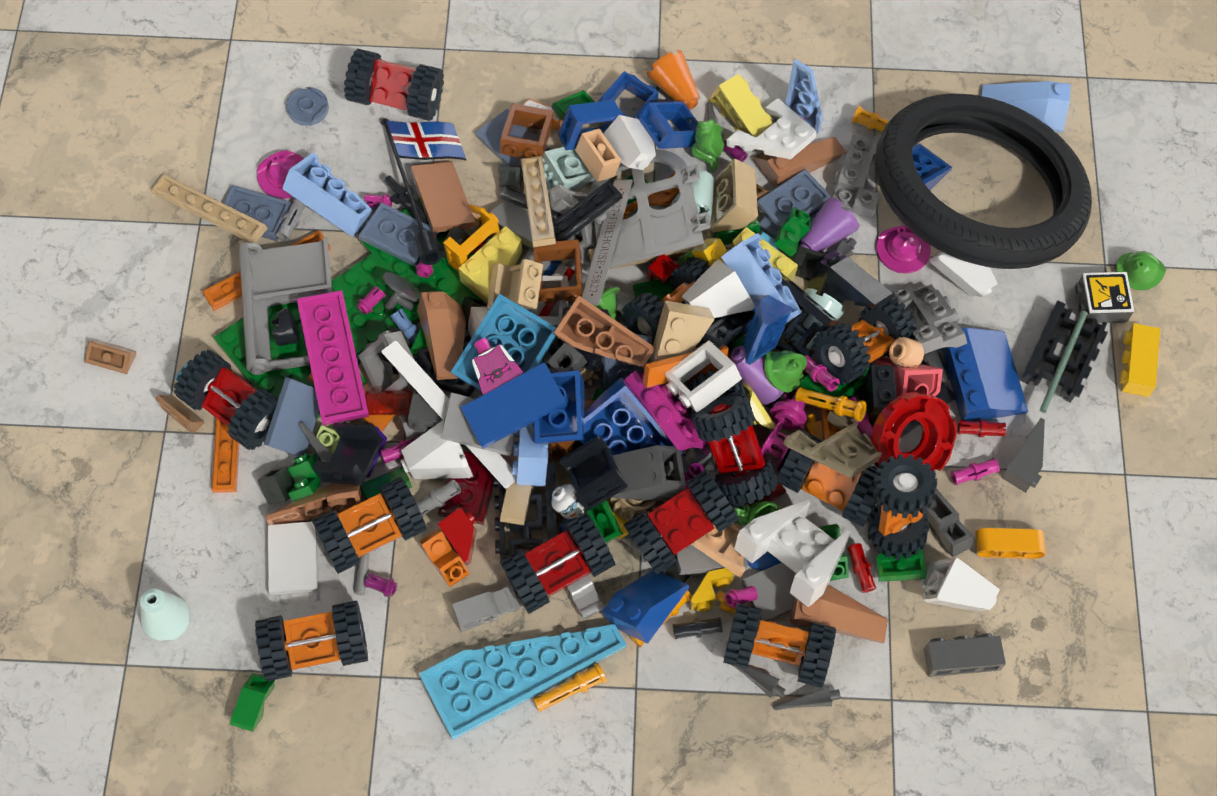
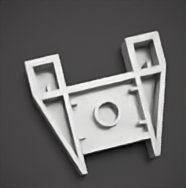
[734,500,851,607]

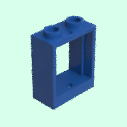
[597,71,658,119]
[558,100,623,151]
[638,101,698,149]

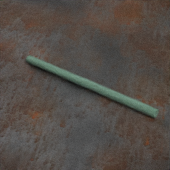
[1040,311,1088,413]

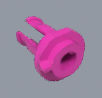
[770,385,807,430]

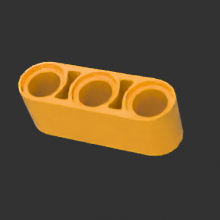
[975,528,1046,559]

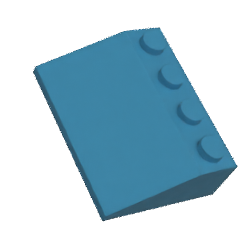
[451,294,558,394]

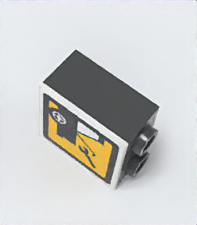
[1075,272,1134,324]

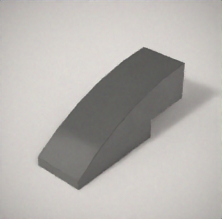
[926,488,973,557]

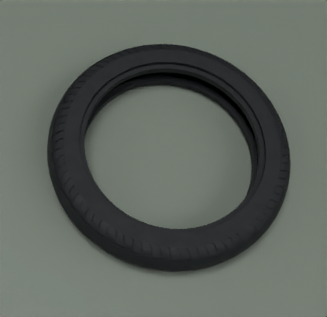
[875,93,1092,269]

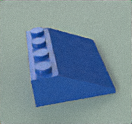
[941,328,1029,421]
[580,377,683,455]

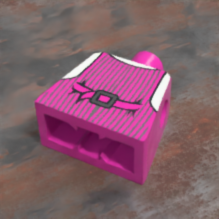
[472,338,523,395]

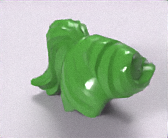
[691,118,724,172]
[733,501,782,525]

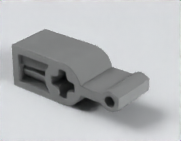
[565,575,605,620]
[452,586,520,632]

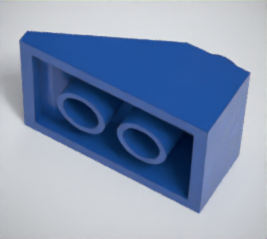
[912,143,952,190]
[744,296,793,365]
[534,371,585,444]
[602,570,690,644]

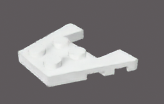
[727,98,816,159]

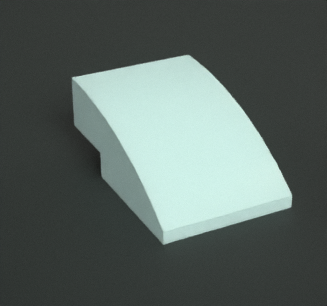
[521,147,595,200]

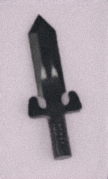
[384,175,429,224]

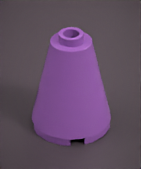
[799,197,859,252]
[730,345,784,405]

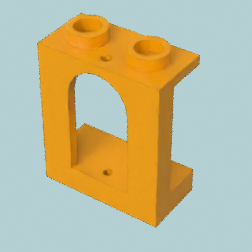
[443,208,500,272]

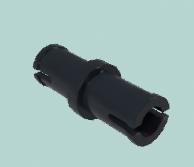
[672,617,723,639]

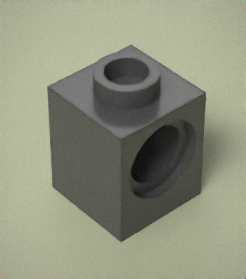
[548,342,587,373]

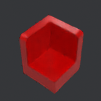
[647,254,679,285]

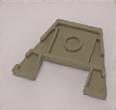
[783,411,882,478]

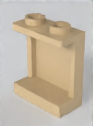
[487,259,543,310]

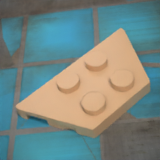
[691,512,745,578]

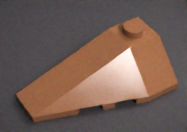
[753,137,847,189]
[417,291,466,380]
[553,296,655,368]
[266,483,363,525]
[789,585,888,643]

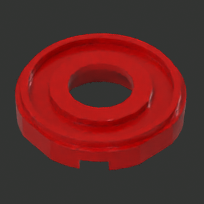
[871,392,957,471]

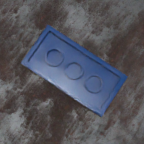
[461,362,567,449]

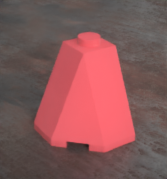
[872,357,943,398]

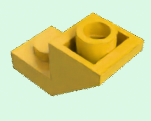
[690,568,734,612]

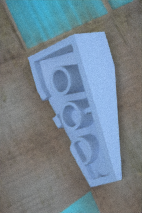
[785,59,822,134]
[981,81,1071,133]

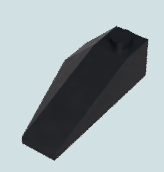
[808,251,894,308]

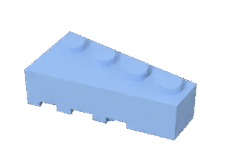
[282,152,372,237]
[721,233,802,322]
[512,422,548,486]

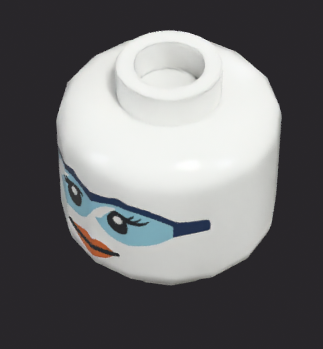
[551,484,585,519]

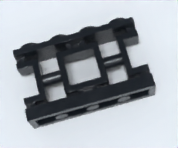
[773,267,840,357]
[1020,300,1108,403]
[494,463,557,560]

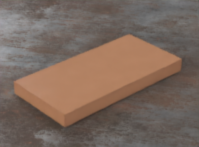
[410,161,475,233]

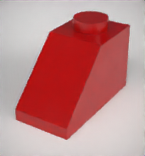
[438,507,477,565]

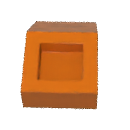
[419,528,470,587]

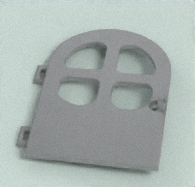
[590,149,711,269]

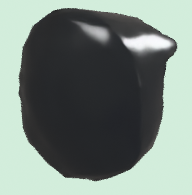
[272,308,298,346]

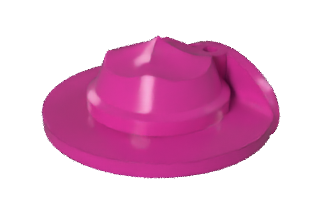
[257,150,304,199]
[876,225,931,274]

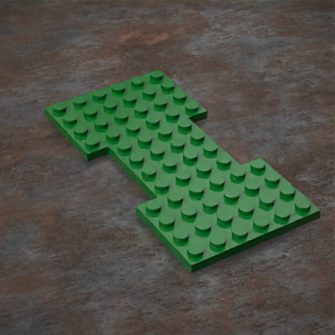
[213,198,483,420]

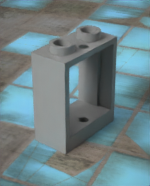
[359,331,415,404]

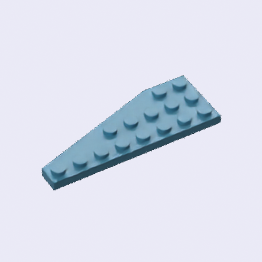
[419,624,627,740]

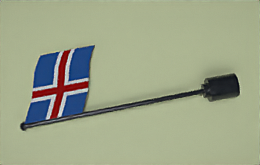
[381,118,466,265]

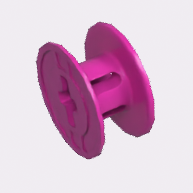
[761,420,791,472]

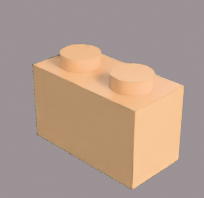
[575,128,621,182]

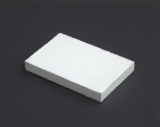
[268,522,318,595]

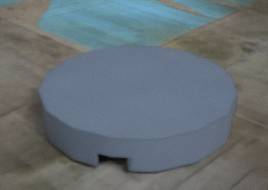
[286,87,329,126]

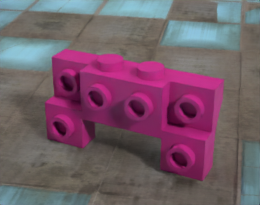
[625,370,709,451]

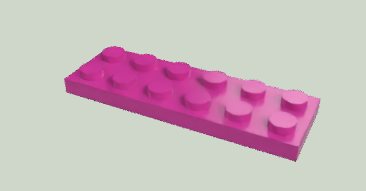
[297,290,369,426]

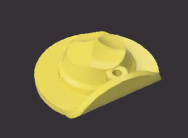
[743,382,775,431]

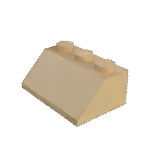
[710,158,758,232]

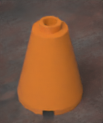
[647,50,700,110]

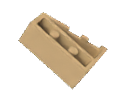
[648,300,715,364]

